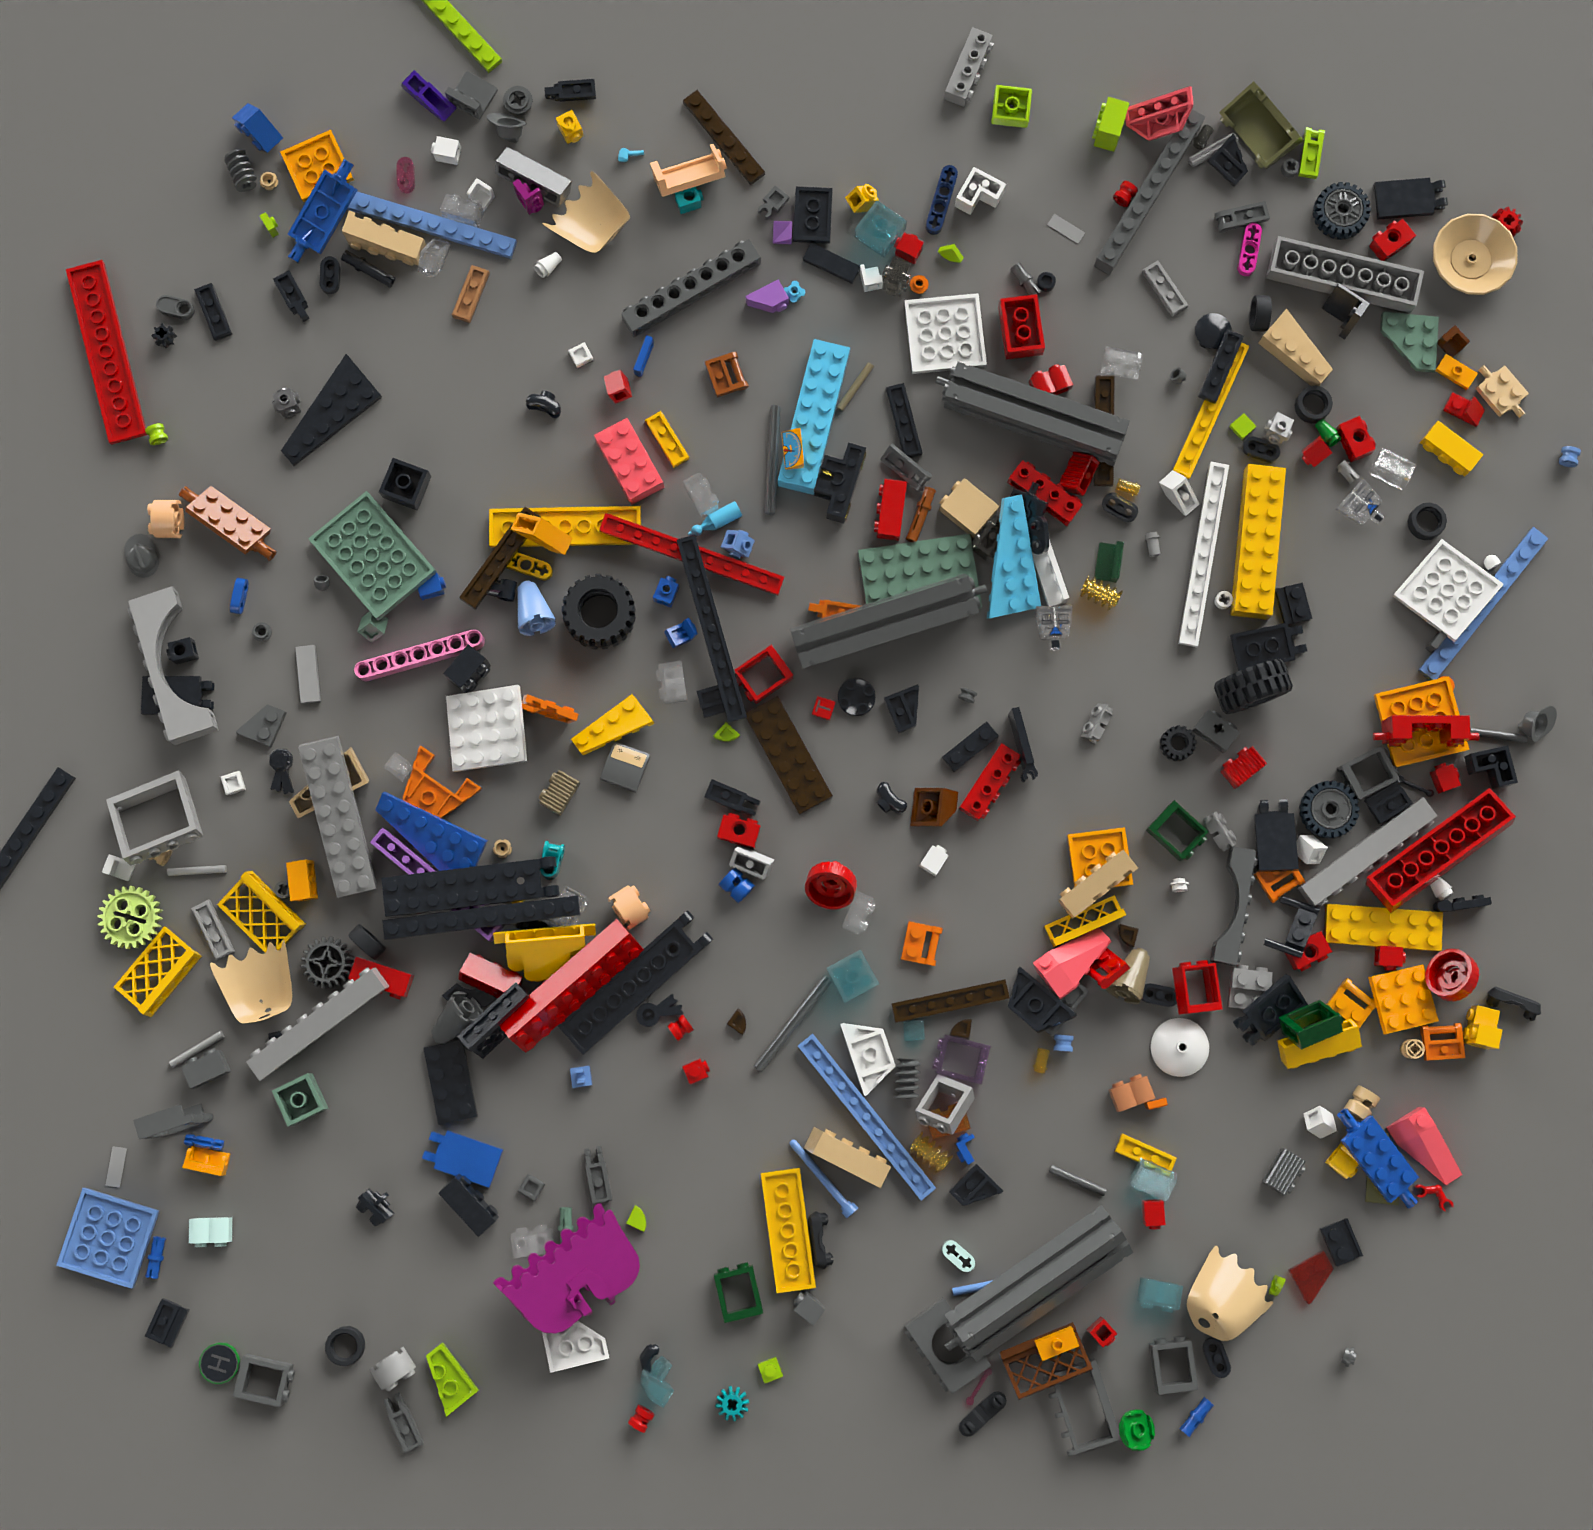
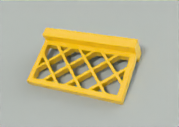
[217,871,306,953]
[114,926,202,1017]

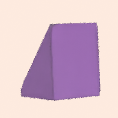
[773,221,792,244]

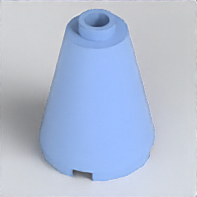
[517,580,555,636]

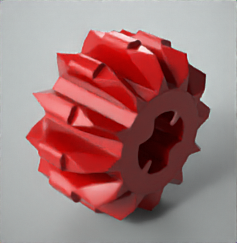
[1491,206,1523,237]

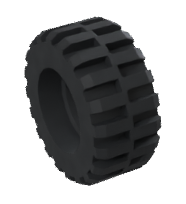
[562,574,636,650]
[1214,659,1293,714]

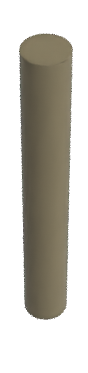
[836,362,874,412]

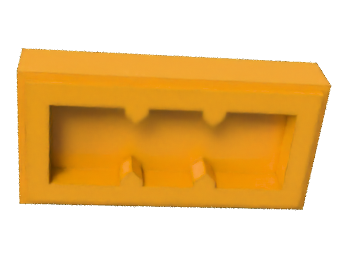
[1436,354,1478,390]
[1034,1326,1079,1361]

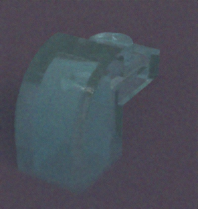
[641,1356,674,1408]

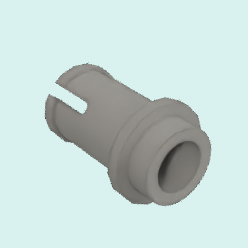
[1336,460,1360,484]
[1145,532,1161,557]

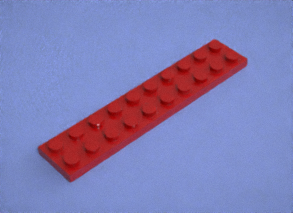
[66,260,147,445]

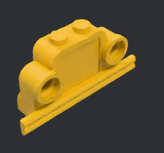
[493,924,596,982]

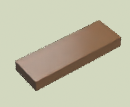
[452,265,490,323]

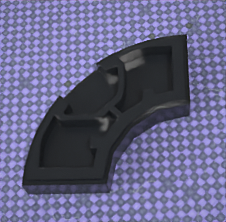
[442,983,497,1008]

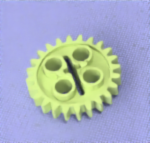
[97,886,163,949]

